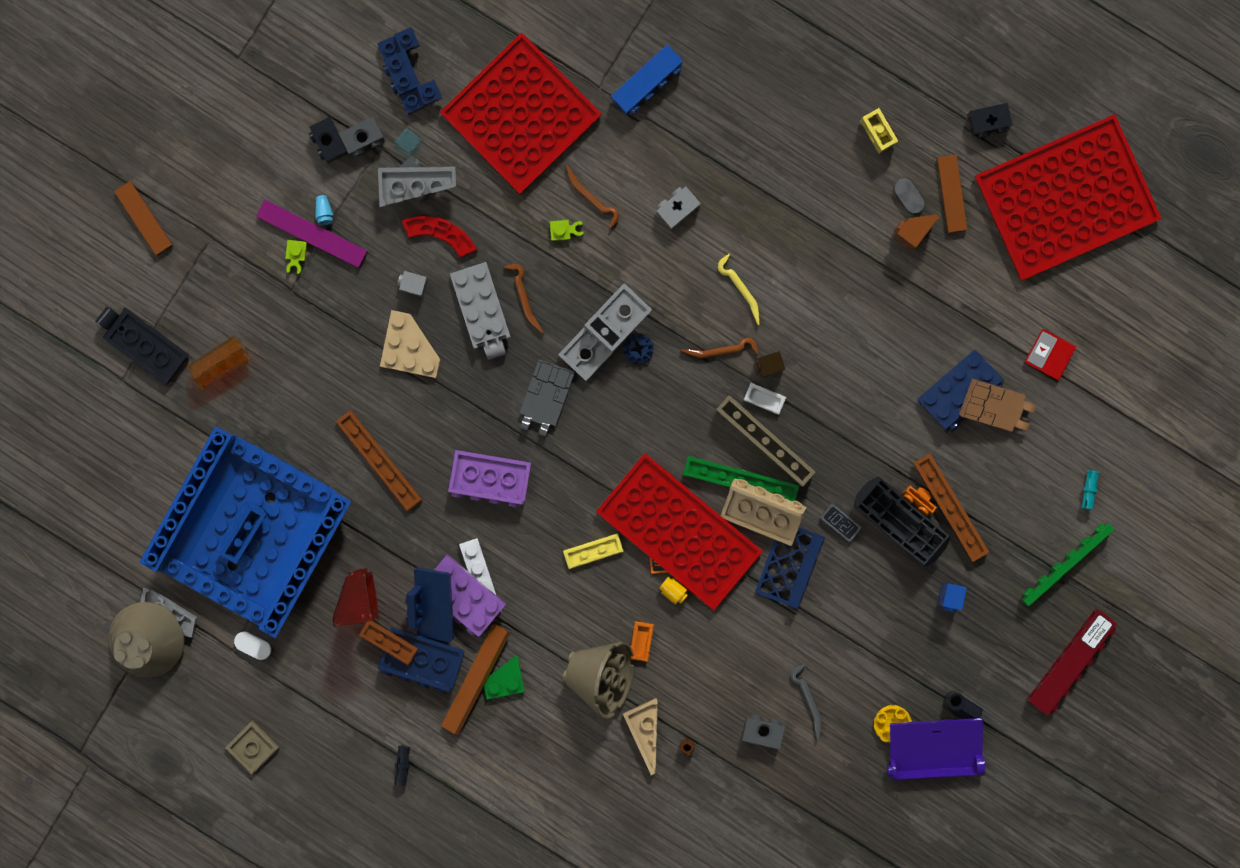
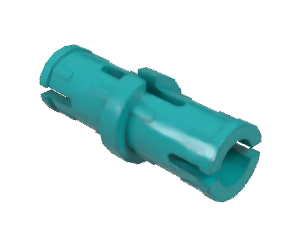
[1081,470,1100,510]

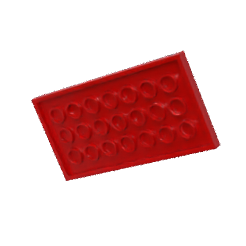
[596,453,763,610]

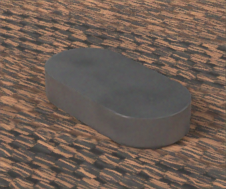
[894,178,924,214]

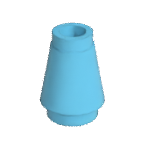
[315,195,334,225]

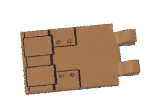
[959,379,1037,431]

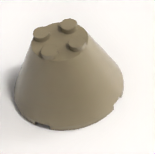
[108,602,184,678]
[563,642,634,719]

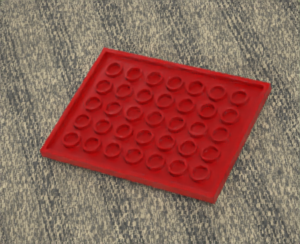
[974,114,1162,281]

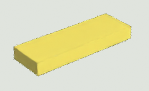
[563,533,624,569]

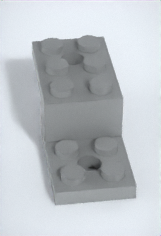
[558,283,652,381]

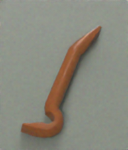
[566,165,619,229]
[504,263,544,334]
[681,337,758,358]

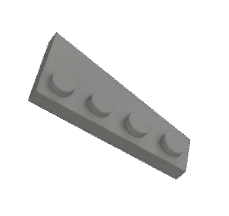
[378,167,456,207]

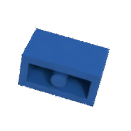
[938,582,967,613]

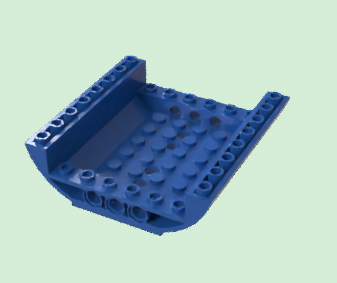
[139,426,351,638]

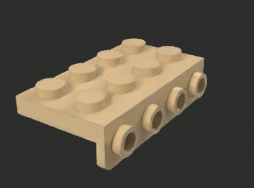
[721,479,806,546]

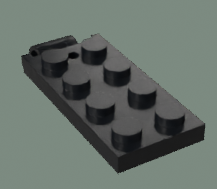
[95,306,190,385]

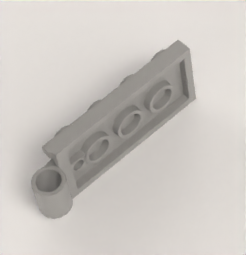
[450,262,511,360]

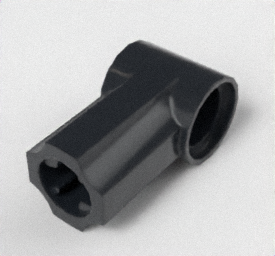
[944,691,984,719]

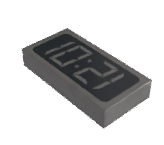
[820,503,862,542]

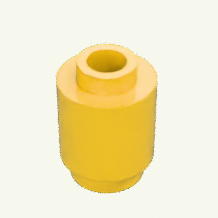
[659,577,688,604]

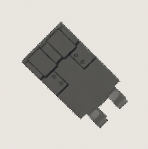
[520,359,575,437]

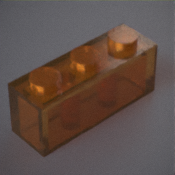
[187,335,251,391]

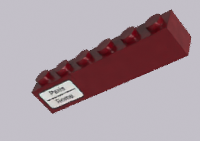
[1026,608,1118,716]

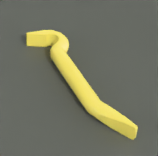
[718,254,759,326]

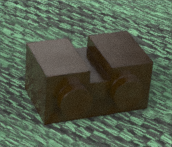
[753,351,786,378]

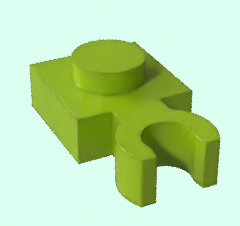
[550,220,584,241]
[285,240,307,274]

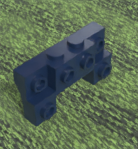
[377,27,442,115]

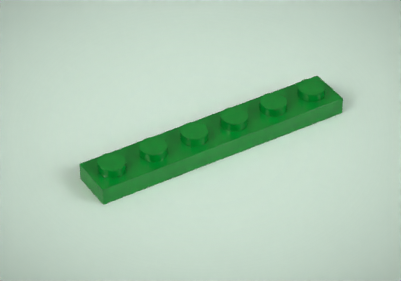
[683,456,799,501]
[1020,523,1115,606]

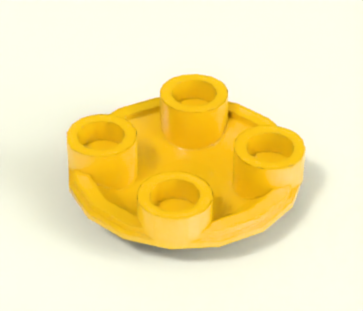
[874,705,912,743]

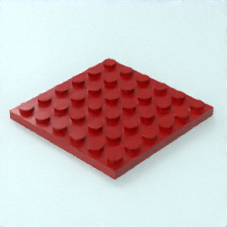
[440,32,602,195]

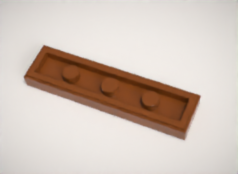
[937,154,967,233]
[114,181,173,256]

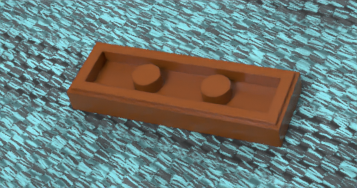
[359,619,419,665]

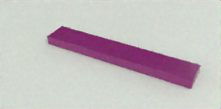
[256,199,368,268]

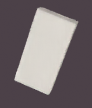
[743,383,786,415]

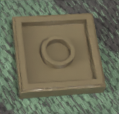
[225,720,279,775]

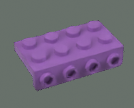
[448,450,531,508]
[435,554,506,637]

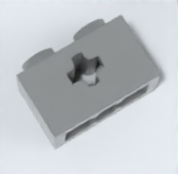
[656,186,701,230]

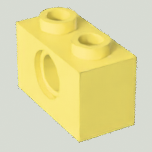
[860,108,898,154]

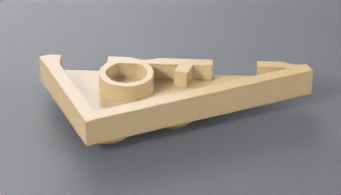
[623,698,657,775]

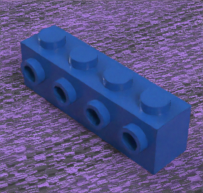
[611,44,683,116]

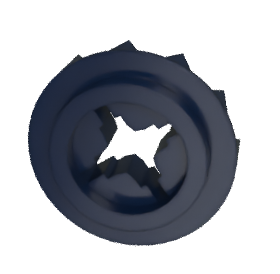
[623,333,654,364]

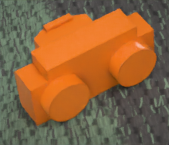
[901,485,937,517]

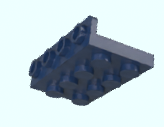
[917,349,1004,433]
[378,627,465,694]

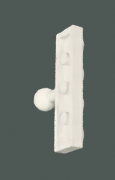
[459,538,496,595]

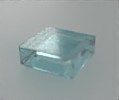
[395,127,421,155]

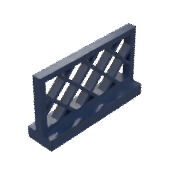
[755,527,825,609]

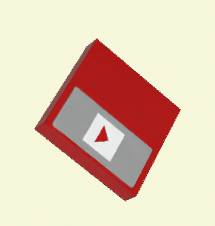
[1024,329,1076,381]

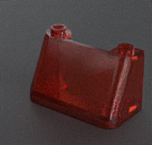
[332,568,380,627]

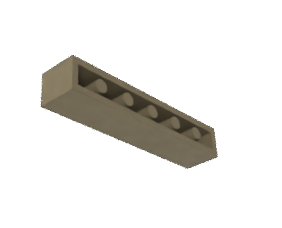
[715,395,815,487]

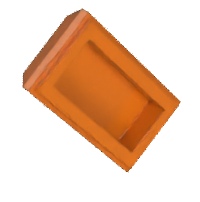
[630,621,654,662]

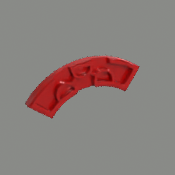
[402,216,477,258]

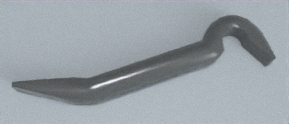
[790,663,821,741]

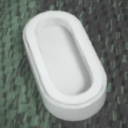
[234,631,272,660]

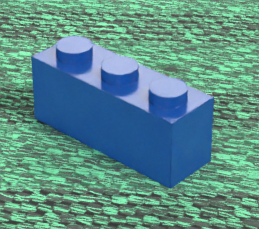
[217,500,266,564]

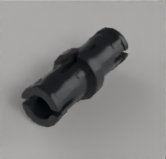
[394,745,411,786]

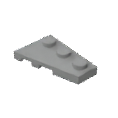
[140,585,197,637]

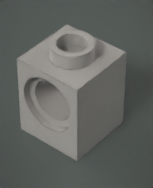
[397,271,428,297]

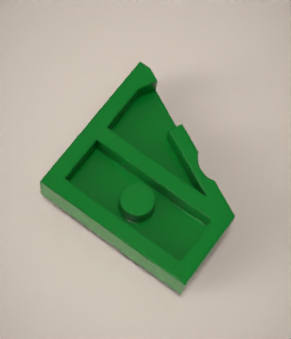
[484,655,525,699]

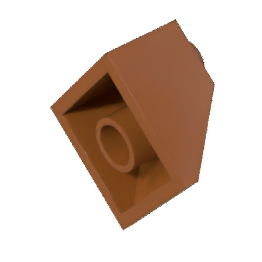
[893,215,939,251]

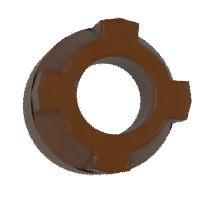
[679,738,695,755]

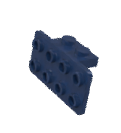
[405,568,454,642]

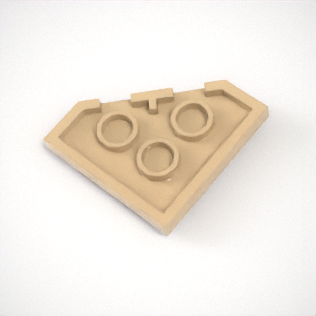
[380,310,440,378]

